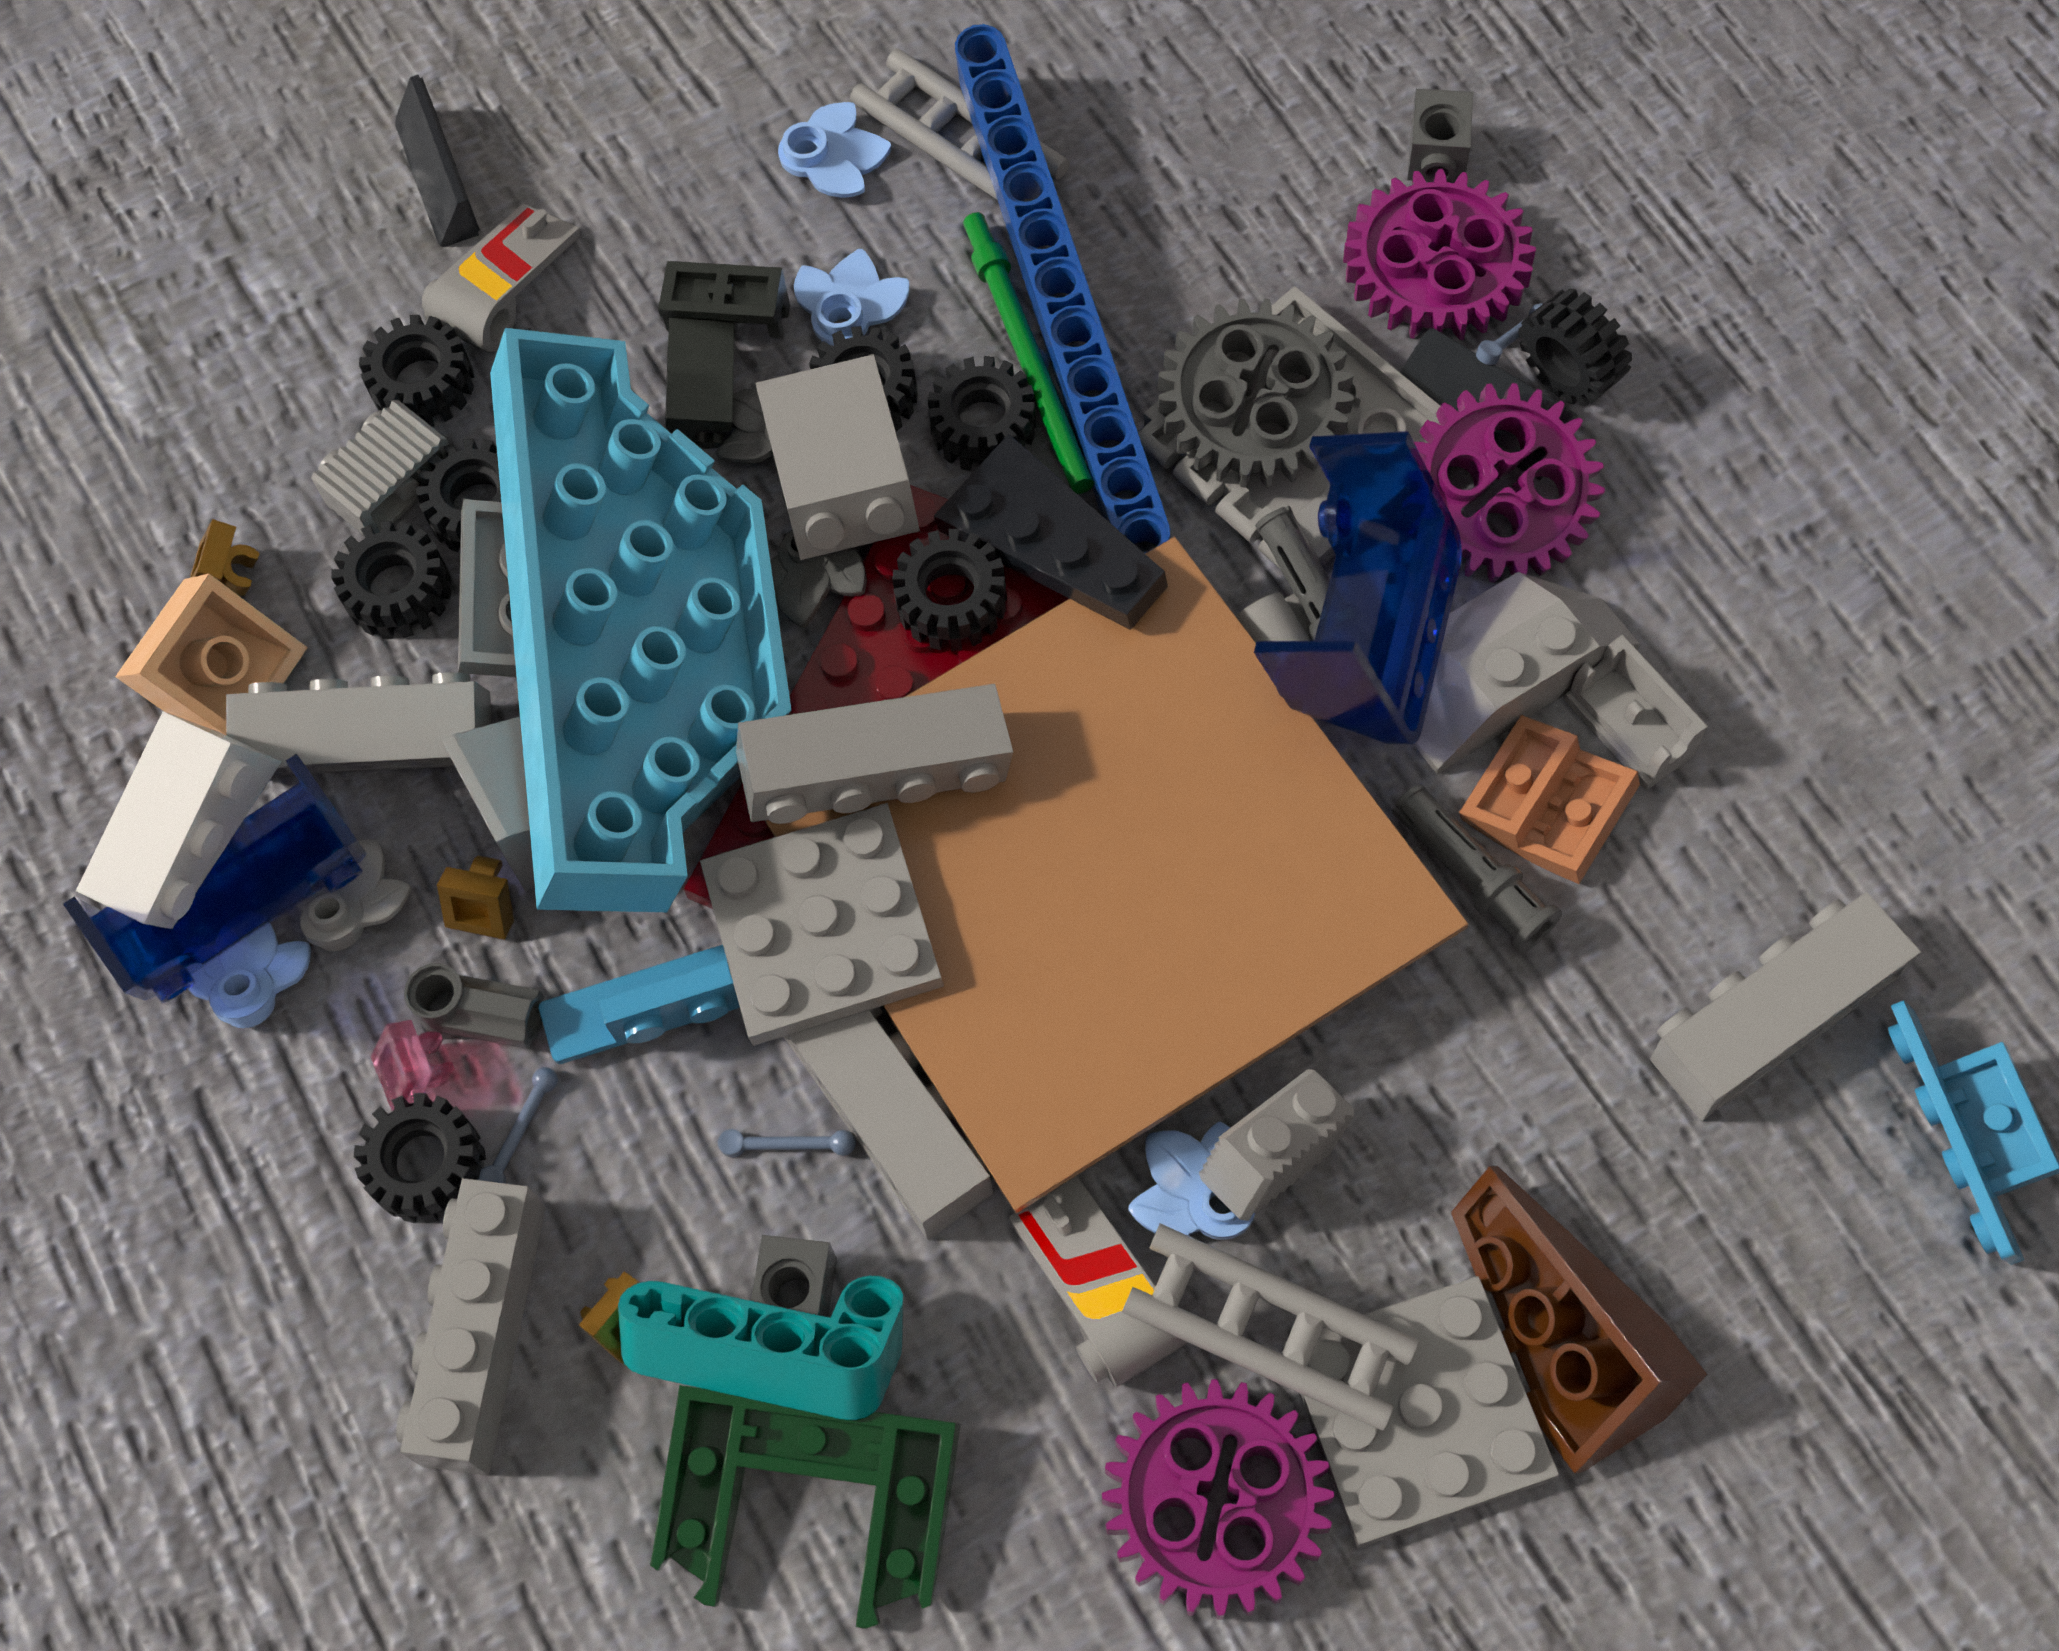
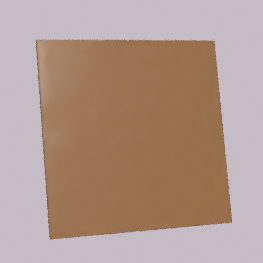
[764,536,1468,1214]

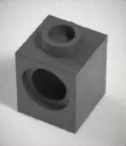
[1407,88,1474,183]
[751,1235,837,1317]

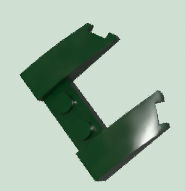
[650,1385,961,1629]

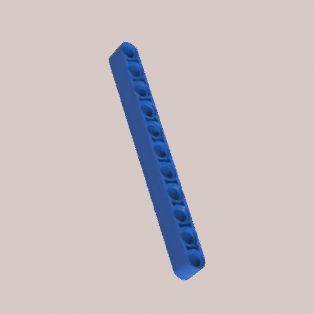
[955,24,1171,554]

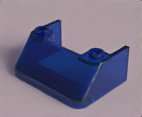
[1254,431,1462,745]
[63,754,367,1003]

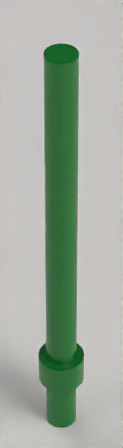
[963,212,1094,494]

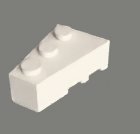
[76,711,282,929]

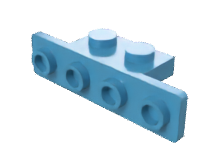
[539,945,740,1064]
[1888,1000,2059,1265]

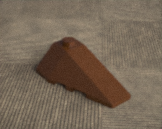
[1451,1166,1708,1474]

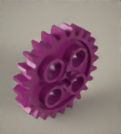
[1343,169,1536,340]
[1403,383,1605,583]
[1102,1379,1334,1620]

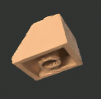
[115,574,308,735]

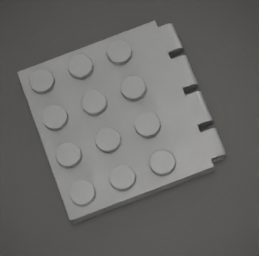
[1138,286,1441,569]

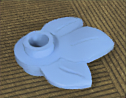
[778,102,891,198]
[794,249,910,346]
[183,914,311,1028]
[1129,1122,1255,1240]

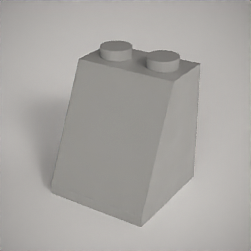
[755,354,920,560]
[441,717,535,892]

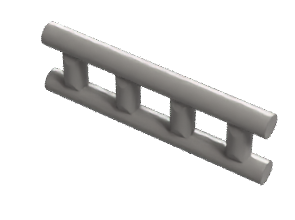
[850,48,1070,202]
[1122,1223,1419,1431]

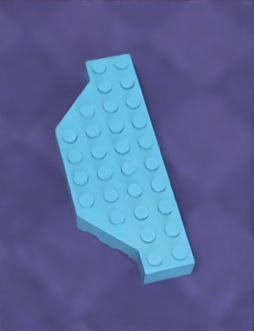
[490,328,791,913]

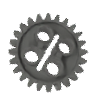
[1157,298,1354,488]

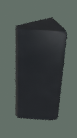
[395,75,480,247]
[1400,327,1579,481]

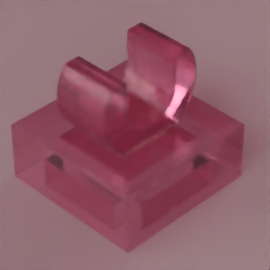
[370,1020,455,1111]

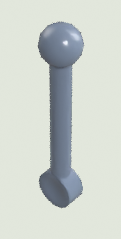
[1476,303,1543,365]
[477,1067,558,1184]
[718,1129,856,1158]

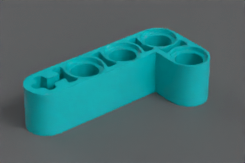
[618,1275,903,1420]

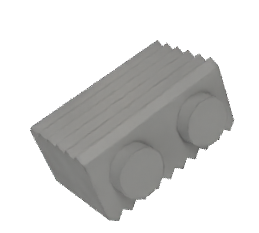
[311,400,449,536]
[1199,1069,1354,1221]

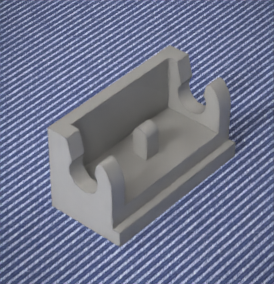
[1564,635,1708,790]

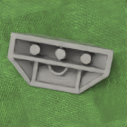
[1400,572,1640,774]

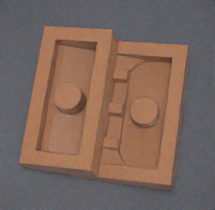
[1459,715,1640,884]

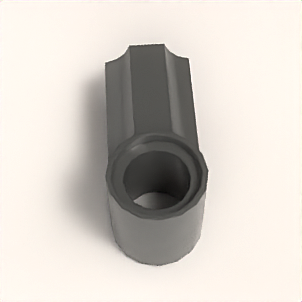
[404,963,544,1049]

